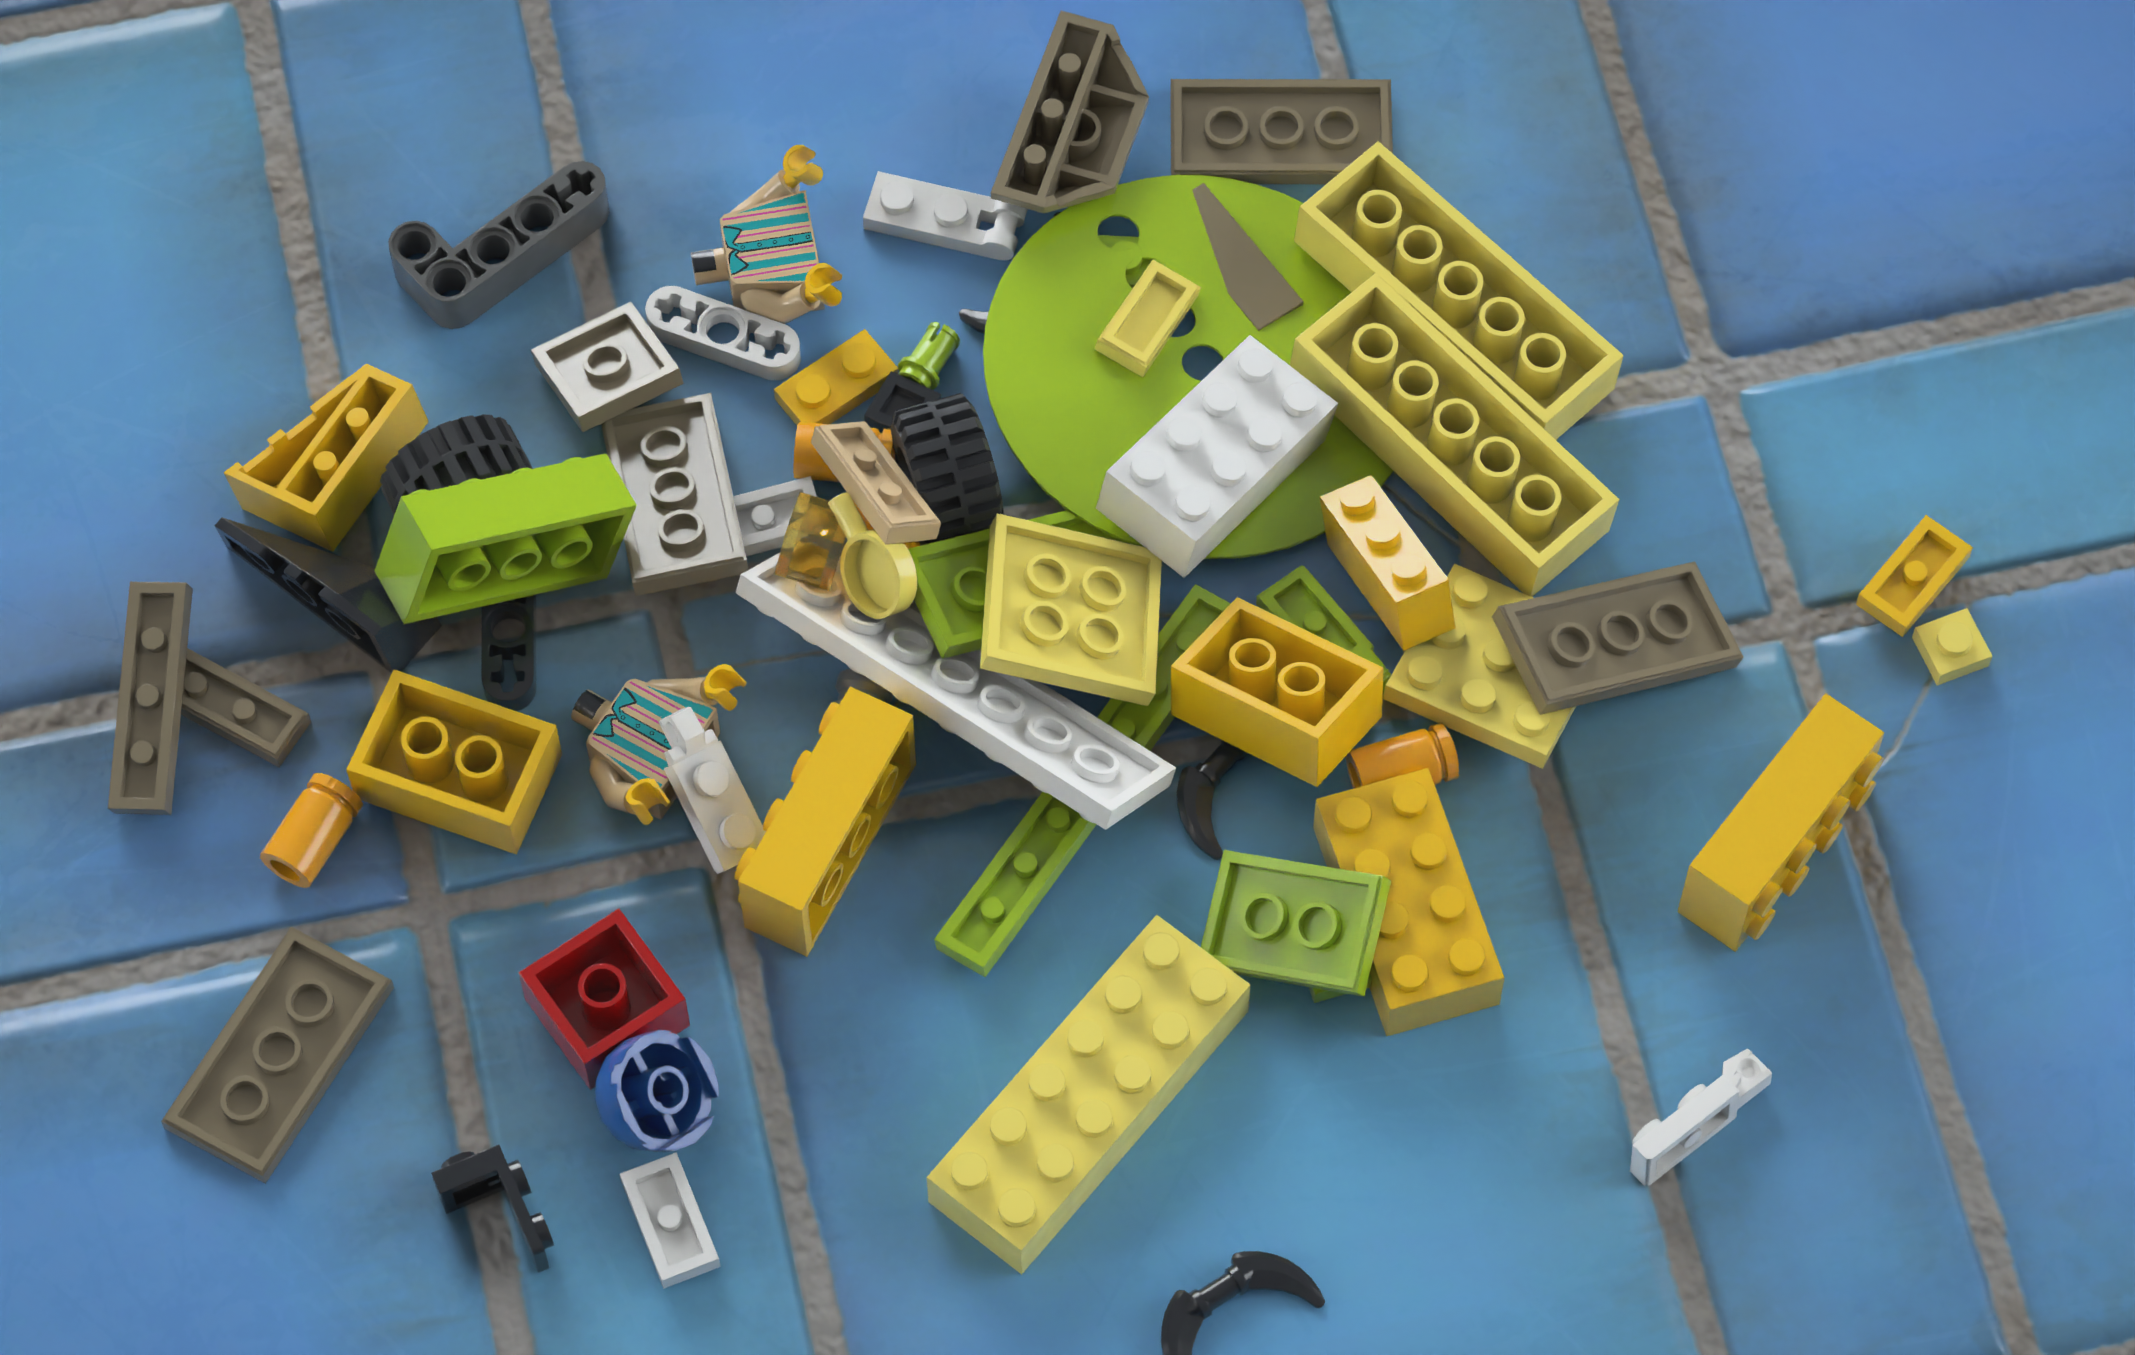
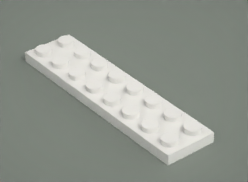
[736,536,1176,830]

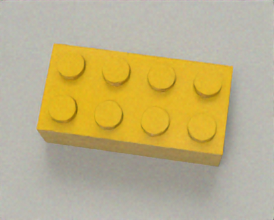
[735,686,916,957]
[1677,693,1885,952]
[1313,768,1505,1037]

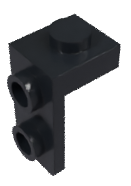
[431,1145,554,1273]

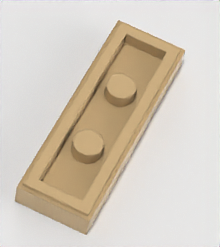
[811,421,941,545]

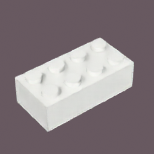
[1096,335,1338,578]

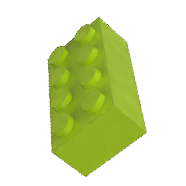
[374,453,637,624]

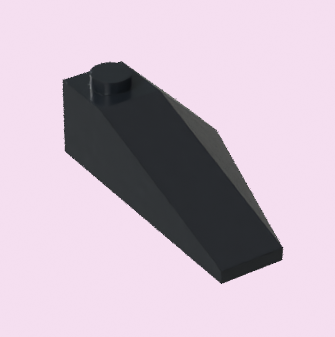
[214,517,442,673]

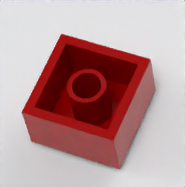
[518,908,690,1090]

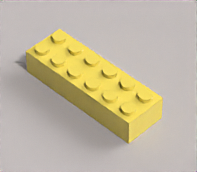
[1294,141,1624,440]
[1290,273,1620,597]
[926,915,1251,1275]

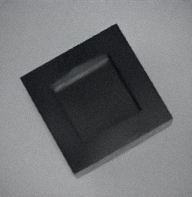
[864,371,941,433]

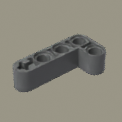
[388,161,610,329]

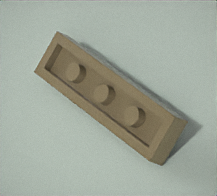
[108,581,193,815]

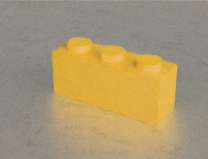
[1320,475,1456,651]

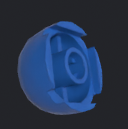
[595,1030,718,1152]

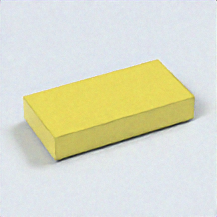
[1095,260,1201,377]

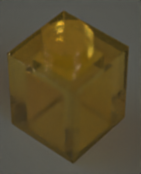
[774,492,846,591]

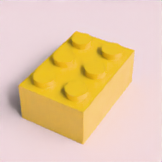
[1171,597,1384,787]
[346,669,562,855]

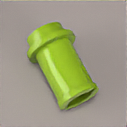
[898,322,960,390]

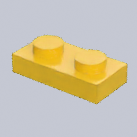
[774,329,899,426]
[1856,515,1973,637]

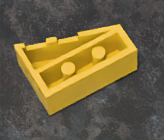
[223,363,429,552]

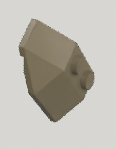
[990,10,1149,213]

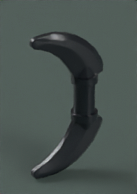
[1176,740,1248,860]
[1161,1251,1325,1355]

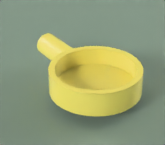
[828,492,917,619]

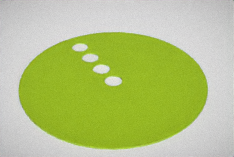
[983,175,1393,559]

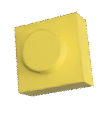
[1912,608,1993,685]

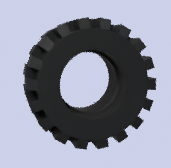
[891,393,1004,544]
[380,414,533,515]

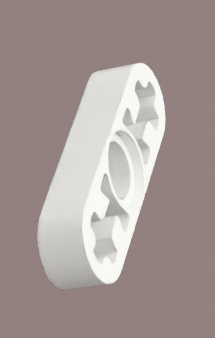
[645,286,801,380]

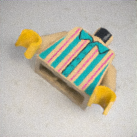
[691,145,842,324]
[571,664,747,825]

